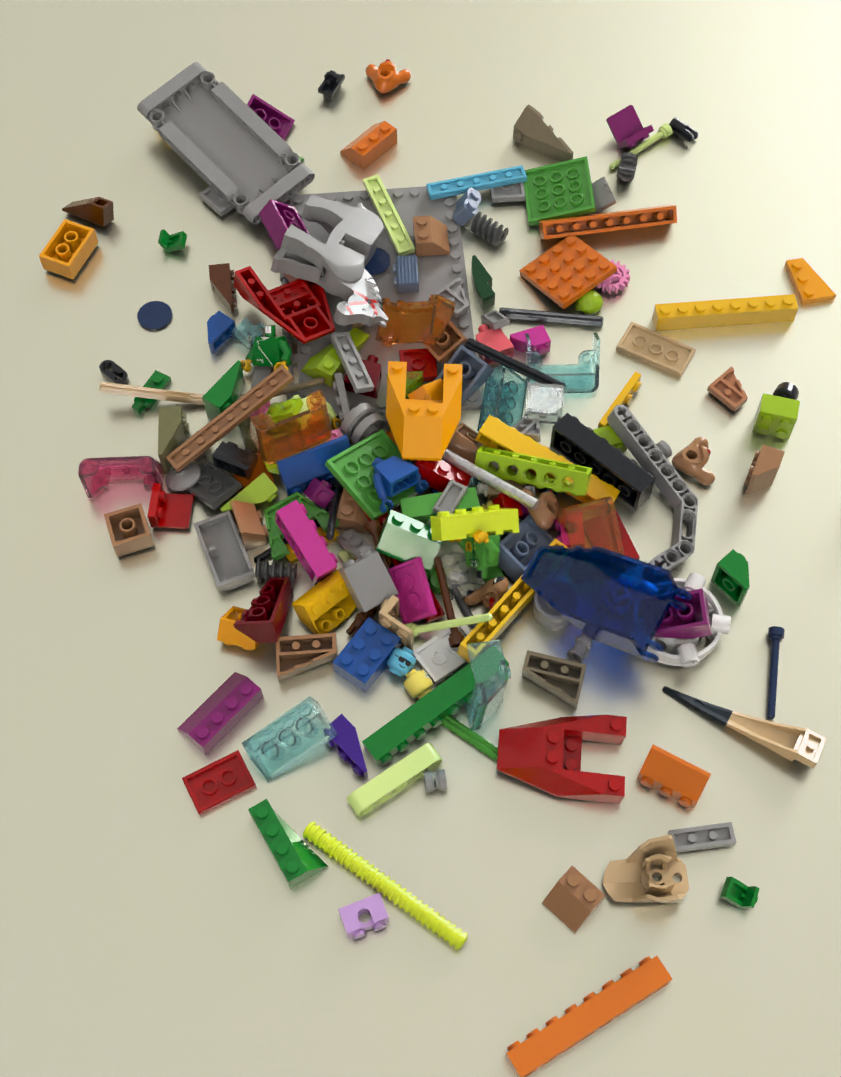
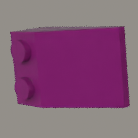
[247,94,295,140]
[642,589,712,639]

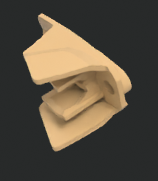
[602,835,689,904]

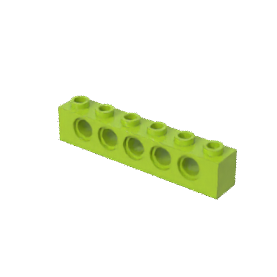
[475,446,592,496]

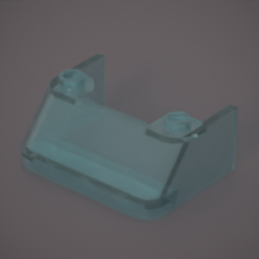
[525,333,600,394]
[465,640,511,731]

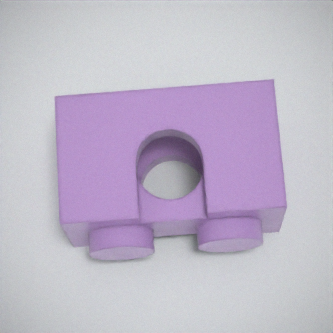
[338,893,389,939]

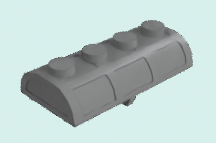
[193,511,255,591]

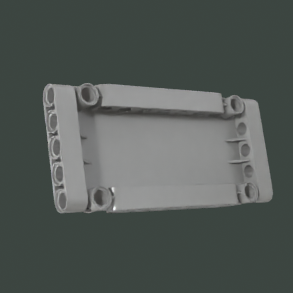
[137,62,315,225]

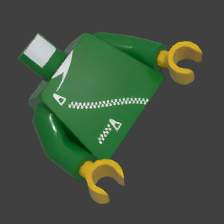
[240,325,292,372]

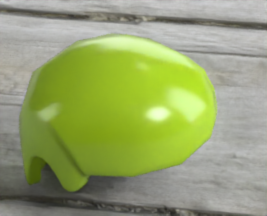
[574,290,603,315]

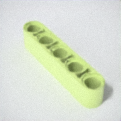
[346,743,443,817]

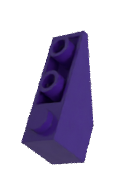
[323,714,368,780]

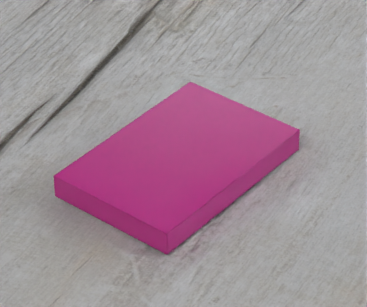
[388,557,437,624]

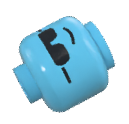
[387,646,416,677]

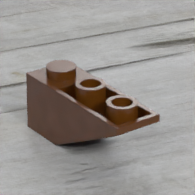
[62,197,114,227]
[209,263,237,315]

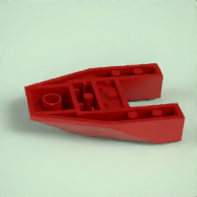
[234,266,335,344]
[496,714,627,804]

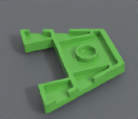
[264,492,340,561]

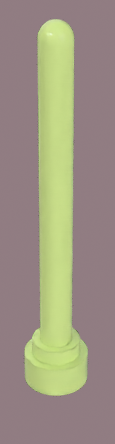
[609,123,673,170]
[404,613,493,638]

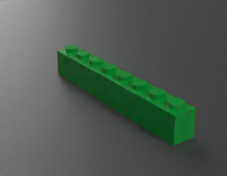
[362,646,510,766]

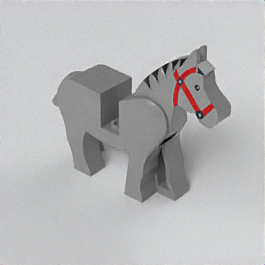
[270,194,388,327]

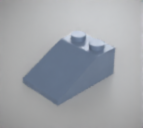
[434,344,494,405]
[498,514,554,582]

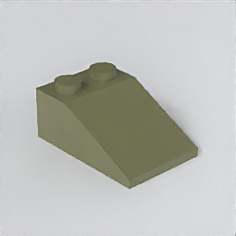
[158,406,190,474]

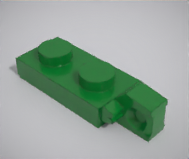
[132,370,171,415]

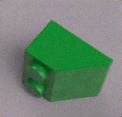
[710,549,750,607]

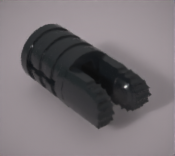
[669,117,699,142]

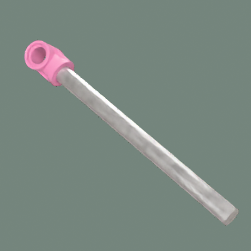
[442,449,540,510]

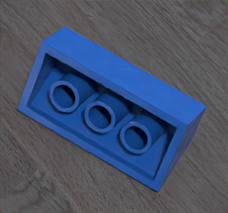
[276,435,351,497]

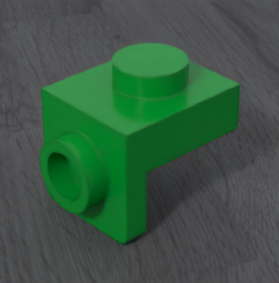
[158,229,187,253]
[720,877,759,909]

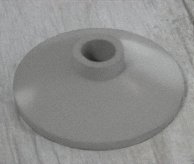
[165,463,201,491]

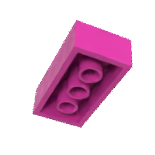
[274,500,338,585]

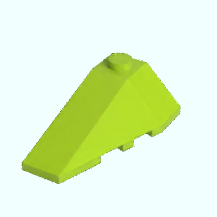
[301,327,370,388]

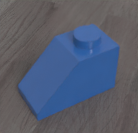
[207,311,237,354]

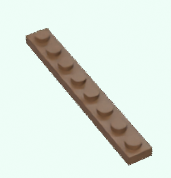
[166,365,295,473]

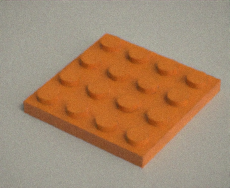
[519,236,617,309]

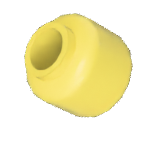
[403,669,433,700]

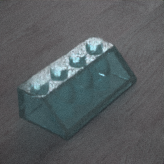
[477,365,527,431]
[242,696,337,782]

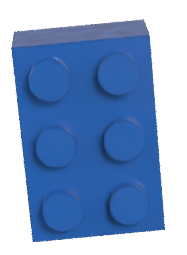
[333,617,401,693]

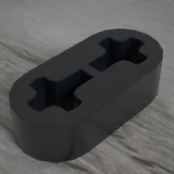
[99,360,129,385]

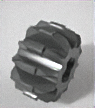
[617,152,638,182]

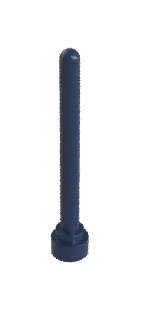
[767,626,785,719]

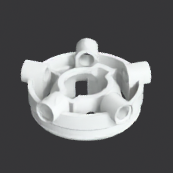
[631,573,731,667]

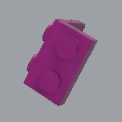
[606,105,654,149]

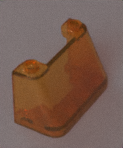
[375,294,456,347]
[250,389,332,464]
[557,497,627,585]

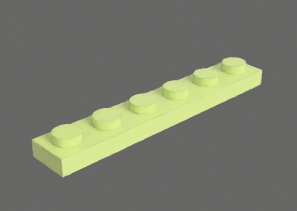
[363,175,415,256]

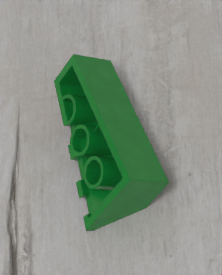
[248,799,328,889]

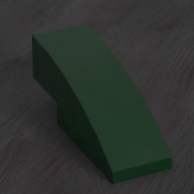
[471,255,495,310]

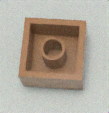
[104,503,155,557]

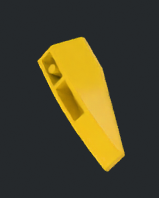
[291,547,392,634]

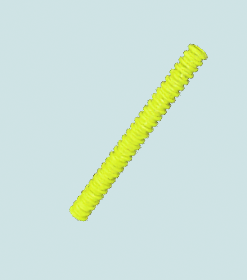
[303,821,468,950]

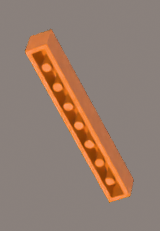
[538,205,677,239]
[505,956,672,1077]

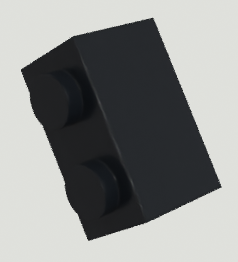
[212,441,258,480]

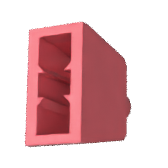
[475,324,514,365]

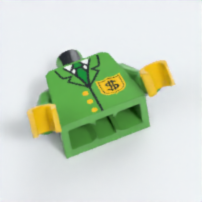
[449,530,500,578]

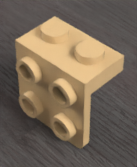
[378,595,414,649]

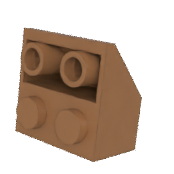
[744,444,785,495]

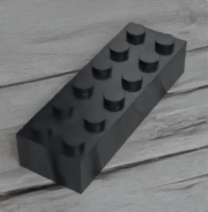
[550,413,655,511]

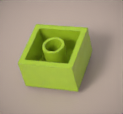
[753,393,800,439]

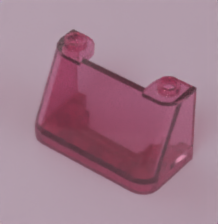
[78,456,164,498]

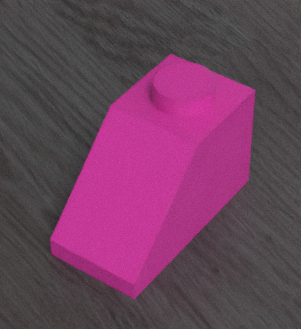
[510,325,551,356]

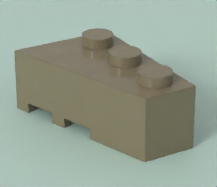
[522,650,587,708]

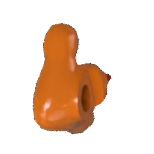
[365,59,411,93]

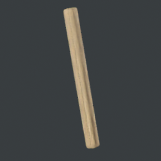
[99,382,204,405]

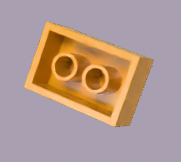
[39,219,99,280]

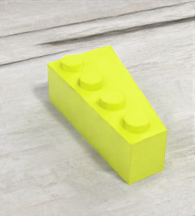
[430,504,520,541]

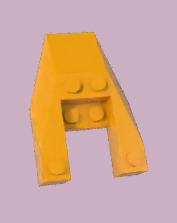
[386,361,462,461]

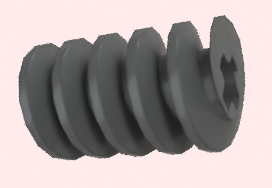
[471,212,509,246]
[255,558,297,586]

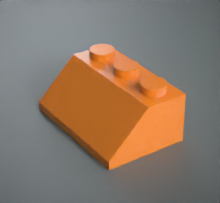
[340,121,397,170]
[637,744,711,808]

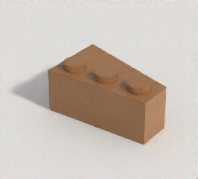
[275,633,338,682]

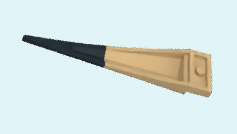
[662,686,826,769]

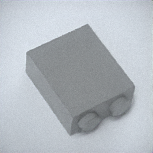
[338,549,399,612]

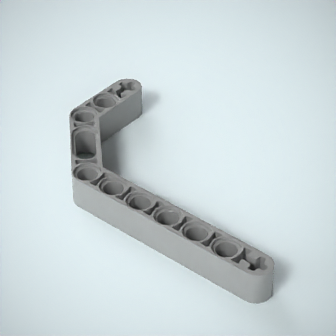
[607,404,698,581]

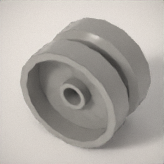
[340,403,388,445]
[533,580,578,630]

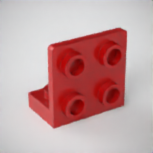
[147,483,194,529]

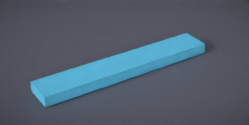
[426,165,527,200]

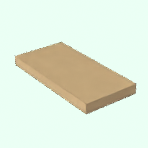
[616,322,696,378]

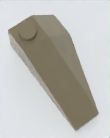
[513,104,574,162]

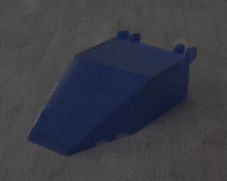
[521,546,693,663]

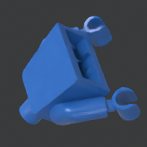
[372,456,429,513]

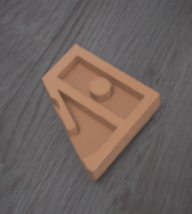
[707,367,748,412]

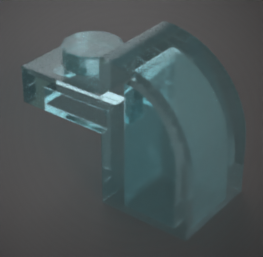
[230,317,265,350]

